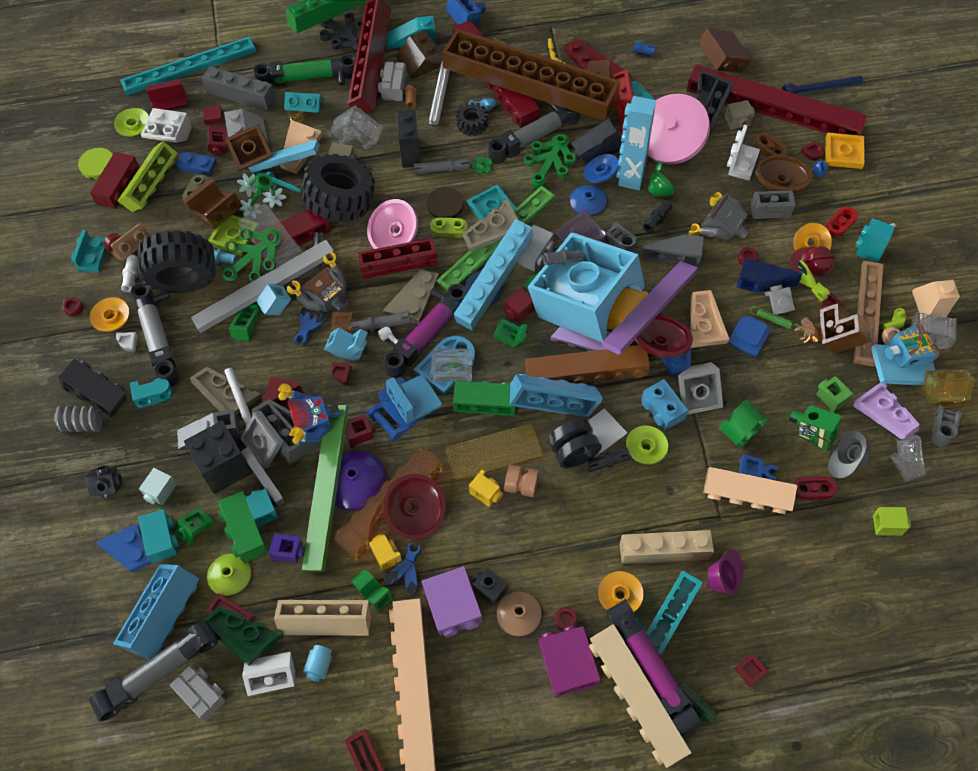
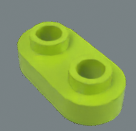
[430,218,468,238]

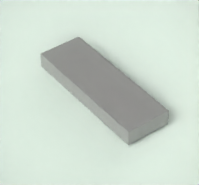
[242,447,284,507]

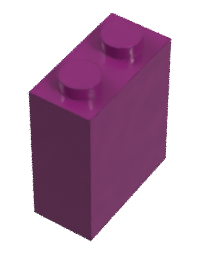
[538,625,600,698]

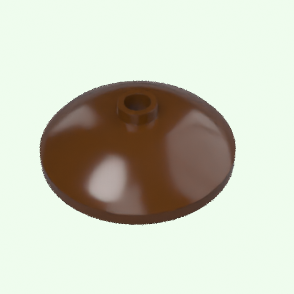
[756,155,813,193]

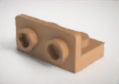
[111,223,151,261]

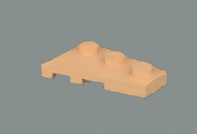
[280,120,323,174]
[690,290,729,348]

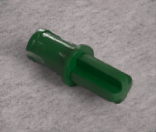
[679,681,719,724]

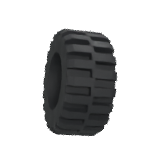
[301,154,375,223]
[137,230,216,293]

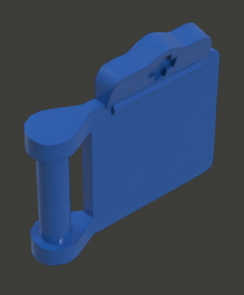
[366,377,430,442]

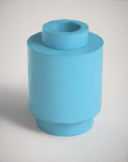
[303,645,332,682]

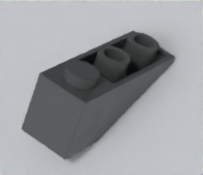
[177,409,241,450]

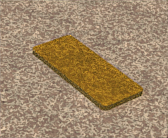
[446,424,542,481]

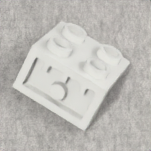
[727,125,760,181]

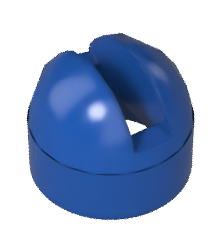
[812,161,828,177]

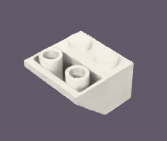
[141,108,192,143]

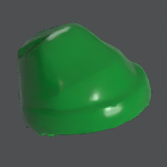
[648,163,676,197]

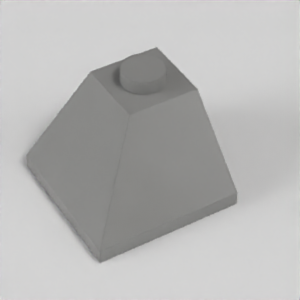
[678,362,723,415]

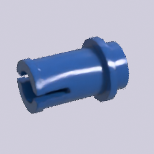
[633,40,656,57]

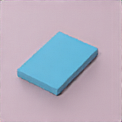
[871,344,939,386]

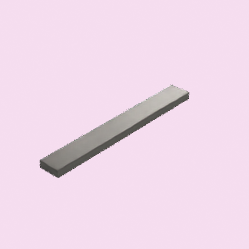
[191,240,336,333]

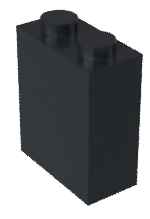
[397,110,420,168]

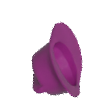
[706,549,744,596]

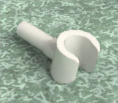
[378,327,399,344]

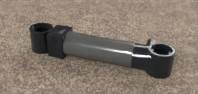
[488,103,580,164]
[89,620,219,722]

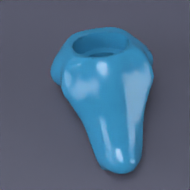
[468,98,497,112]

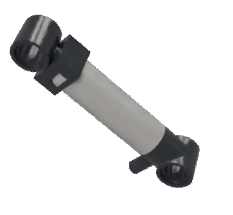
[130,282,179,386]

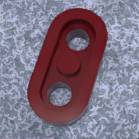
[794,476,837,500]

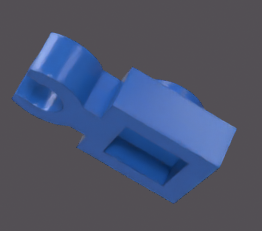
[739,454,778,480]

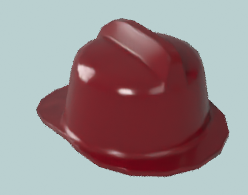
[789,246,835,277]

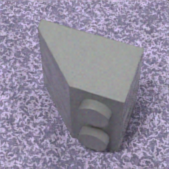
[224,109,268,142]

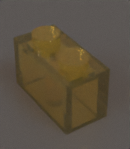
[921,369,975,403]

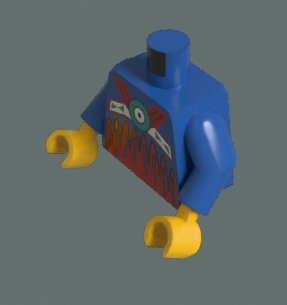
[278,384,340,444]

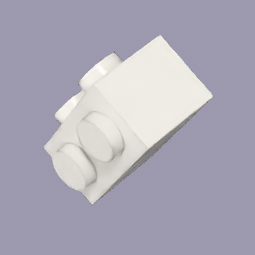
[242,651,295,696]

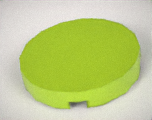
[78,148,113,179]

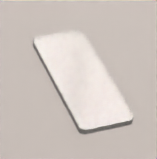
[239,204,315,288]

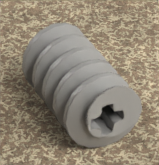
[54,406,103,432]

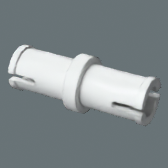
[121,255,138,293]

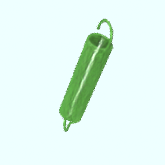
[750,306,799,331]

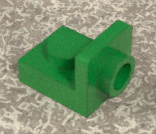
[177,507,213,545]

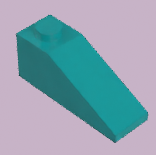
[386,16,436,49]

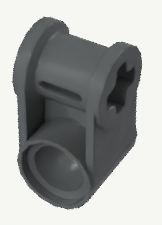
[601,222,636,253]
[931,405,962,447]

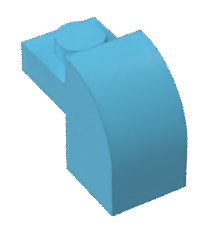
[324,327,368,360]

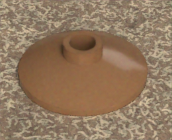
[497,592,541,636]

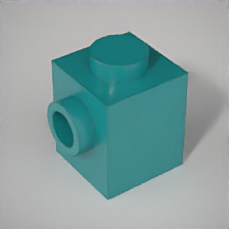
[245,489,278,527]

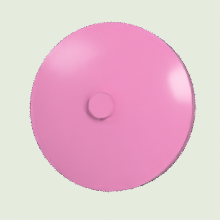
[647,94,710,165]

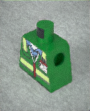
[789,406,842,452]

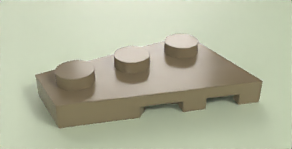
[462,199,518,252]
[382,269,439,324]
[190,367,261,415]

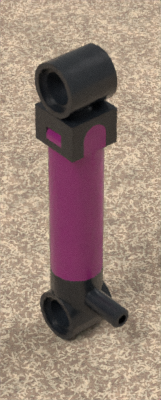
[384,284,467,378]
[606,598,703,737]

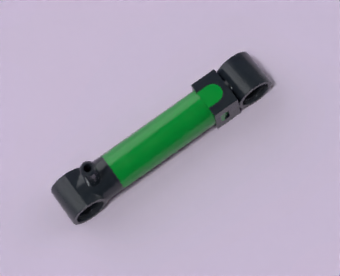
[253,54,356,87]

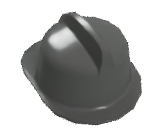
[828,431,870,479]

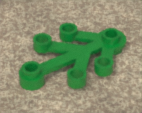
[524,134,575,190]
[222,227,282,282]

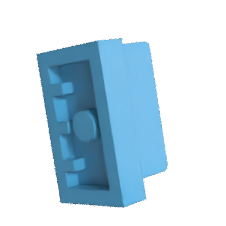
[386,375,442,424]

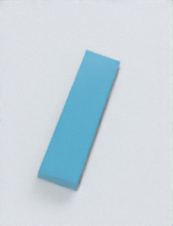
[248,139,320,173]

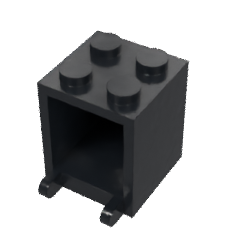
[184,420,252,494]

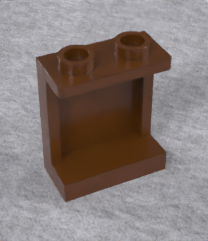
[183,178,242,229]

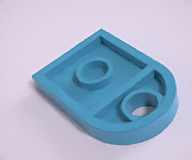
[414,336,475,396]

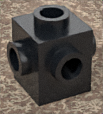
[85,465,122,498]

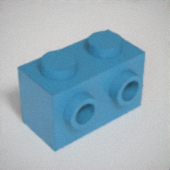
[642,379,688,431]

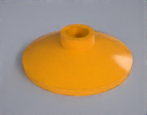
[794,223,832,251]
[90,298,130,332]
[598,571,643,612]

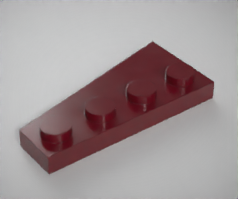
[563,39,631,78]

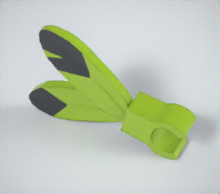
[793,260,830,301]

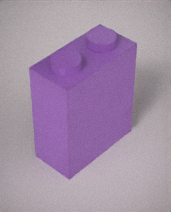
[422,566,482,637]

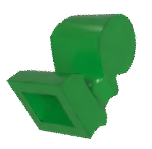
[351,569,393,613]

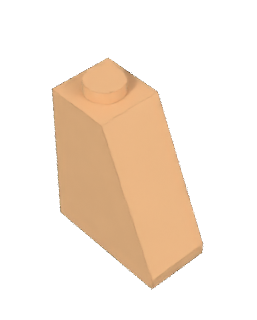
[912,280,960,324]

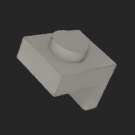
[765,285,795,315]

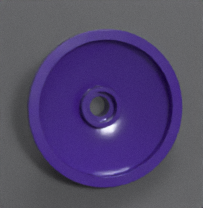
[335,451,386,511]

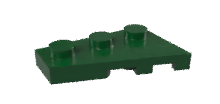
[202,607,283,666]

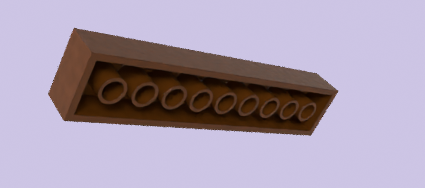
[442,29,621,121]

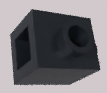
[473,568,508,607]

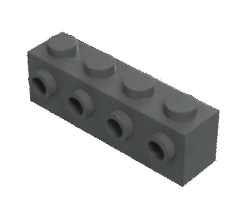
[202,66,276,111]

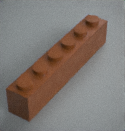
[525,345,650,384]

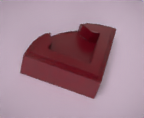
[822,291,843,309]
[331,362,352,386]

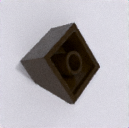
[396,30,442,79]

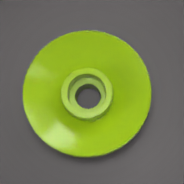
[114,108,149,137]
[626,426,668,464]
[207,553,251,596]

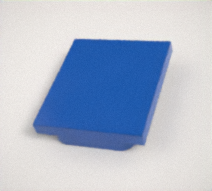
[727,315,771,357]

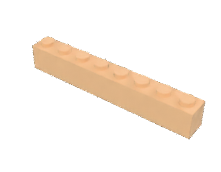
[389,598,436,771]

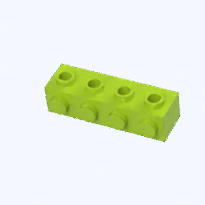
[117,141,178,212]

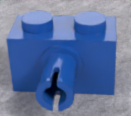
[445,0,486,28]

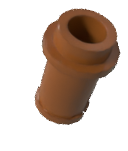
[404,85,417,109]

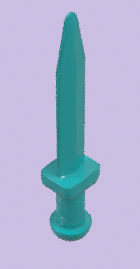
[253,170,301,193]

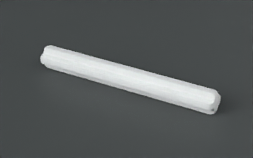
[429,62,450,126]

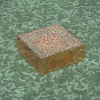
[331,312,353,333]

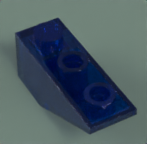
[736,258,803,292]

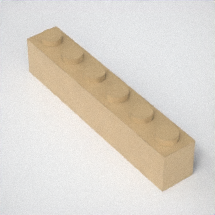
[589,624,691,768]

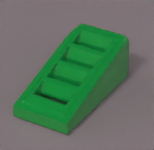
[229,303,262,341]

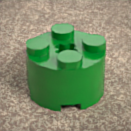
[718,400,769,449]

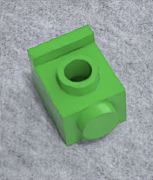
[817,376,853,413]

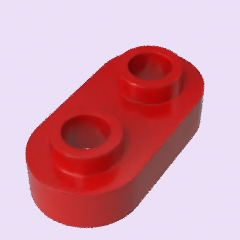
[826,207,858,237]

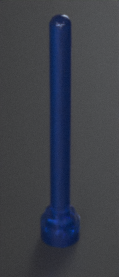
[782,76,863,94]

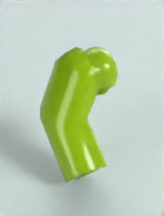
[882,308,906,331]

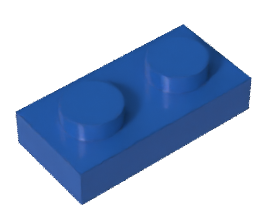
[175,151,217,176]

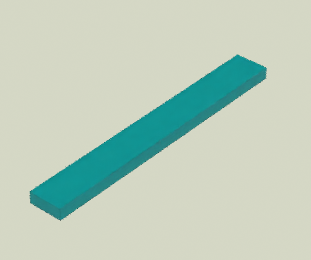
[121,37,256,95]

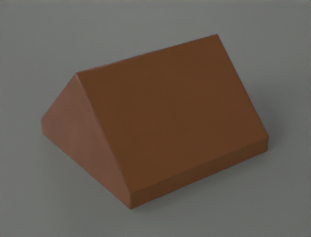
[225,124,273,171]

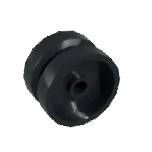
[547,418,602,469]

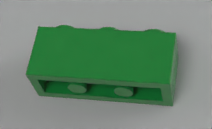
[453,380,516,416]
[218,491,268,563]

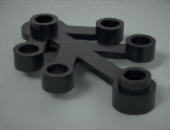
[319,12,363,53]

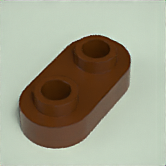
[754,132,788,156]

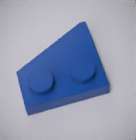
[97,524,152,573]

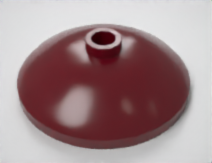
[635,314,693,358]
[382,474,446,539]

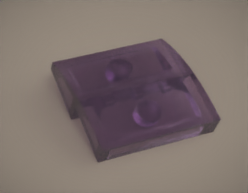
[554,209,607,243]

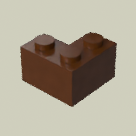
[820,303,872,354]

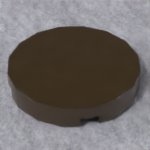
[427,187,464,218]

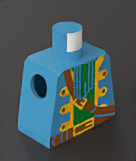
[885,323,940,368]

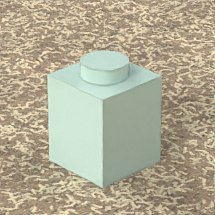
[139,468,177,506]

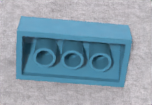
[510,374,602,417]
[113,564,199,660]

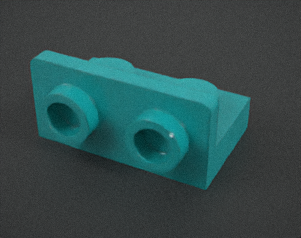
[284,92,325,113]
[71,230,108,273]

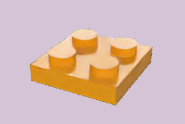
[825,133,864,169]

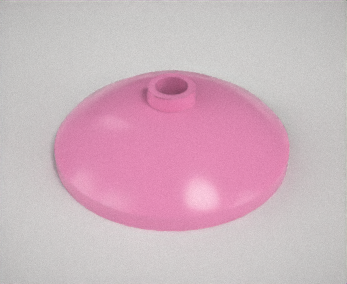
[367,199,418,249]

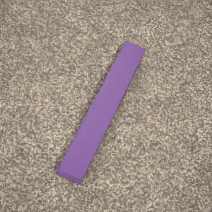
[602,261,698,355]

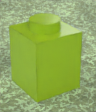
[873,507,911,536]

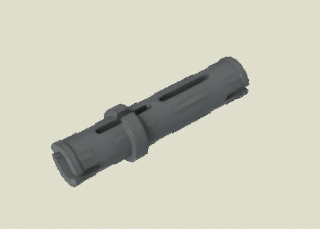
[414,158,469,175]
[351,311,411,334]

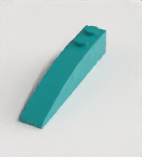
[613,570,703,699]

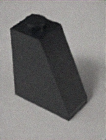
[572,118,624,164]

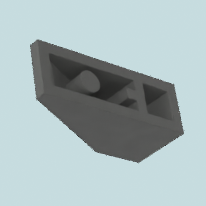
[642,235,704,267]

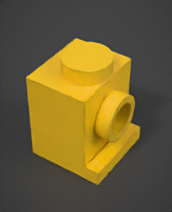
[469,470,503,508]
[369,534,402,572]

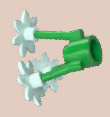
[237,173,286,219]

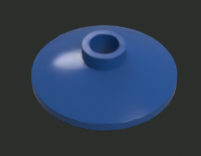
[584,154,619,183]
[570,185,607,216]

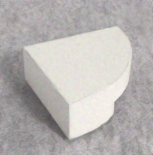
[116,332,138,353]

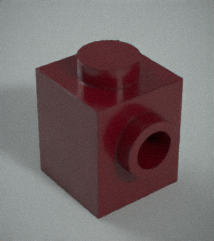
[505,287,535,323]

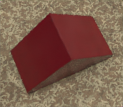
[262,377,303,406]

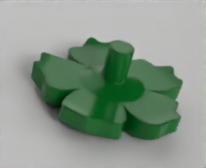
[470,156,492,175]

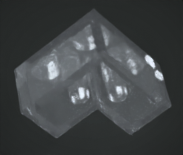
[329,105,383,149]

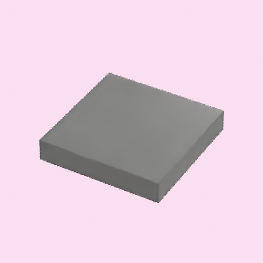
[240,410,283,469]

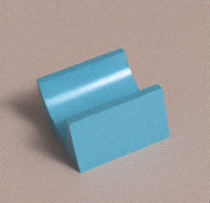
[528,232,645,343]

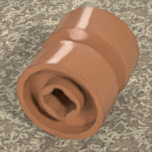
[504,465,539,497]

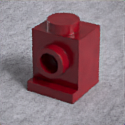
[207,125,227,155]
[345,414,376,448]

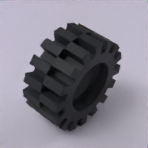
[456,102,488,136]

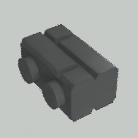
[751,190,795,219]

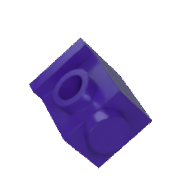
[269,533,305,564]

